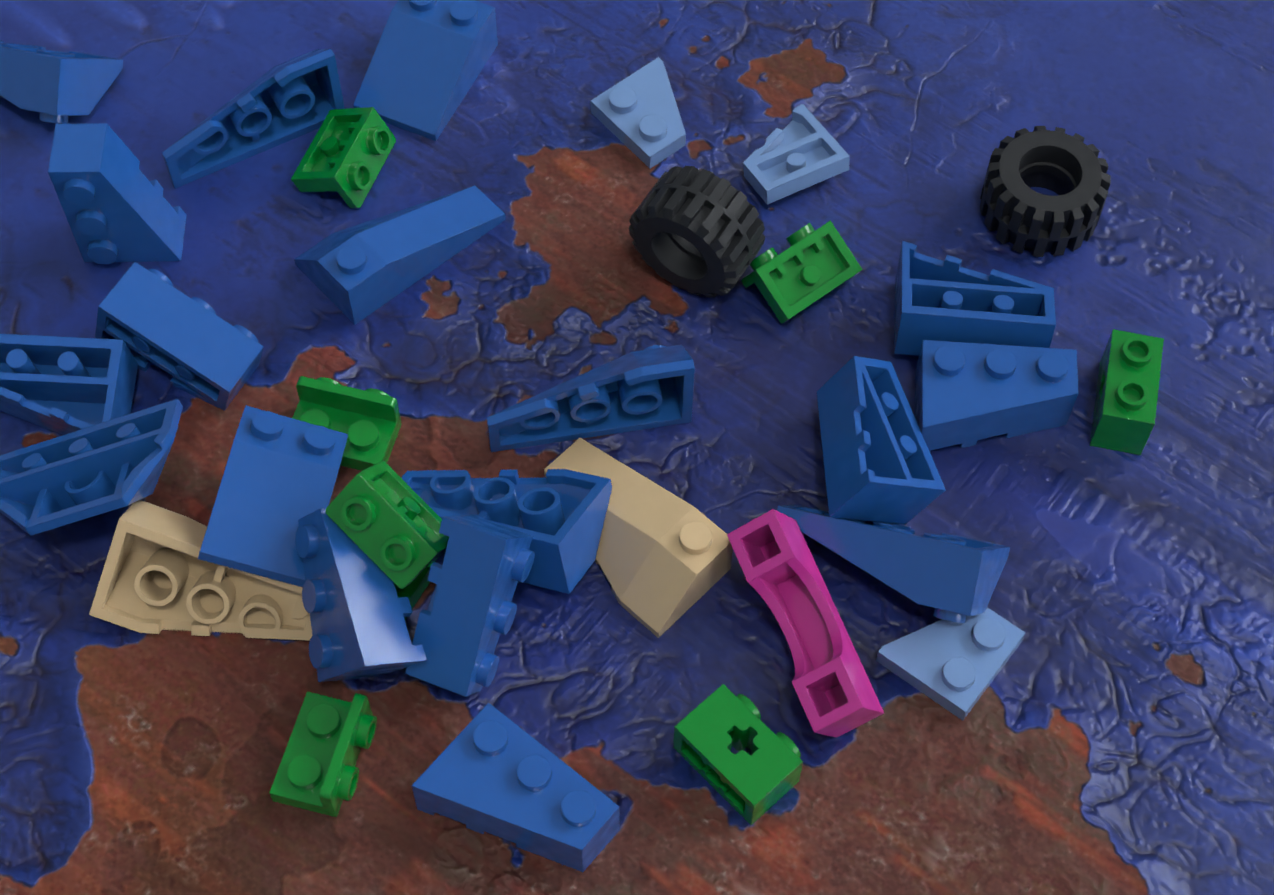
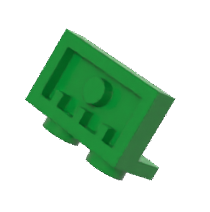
[291,107,396,208]
[741,220,863,324]
[292,376,402,471]
[326,460,449,589]
[269,691,377,818]

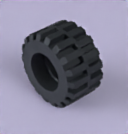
[980,126,1111,257]
[628,165,765,297]

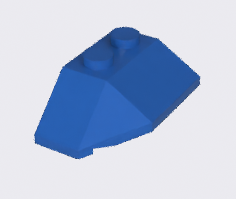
[0,399,183,535]

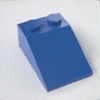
[353,0,498,141]
[198,405,348,587]

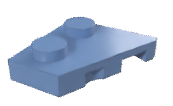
[590,57,686,169]
[743,104,850,204]
[876,607,1025,721]

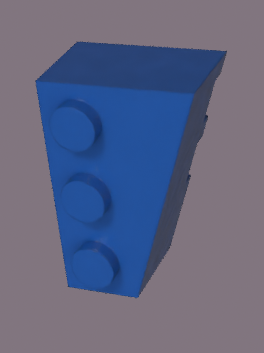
[95,262,264,411]

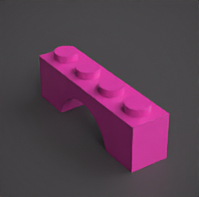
[727,509,884,738]

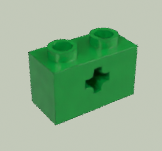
[1090,329,1164,455]
[673,684,803,825]

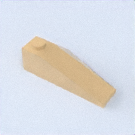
[544,438,733,638]
[89,500,312,641]

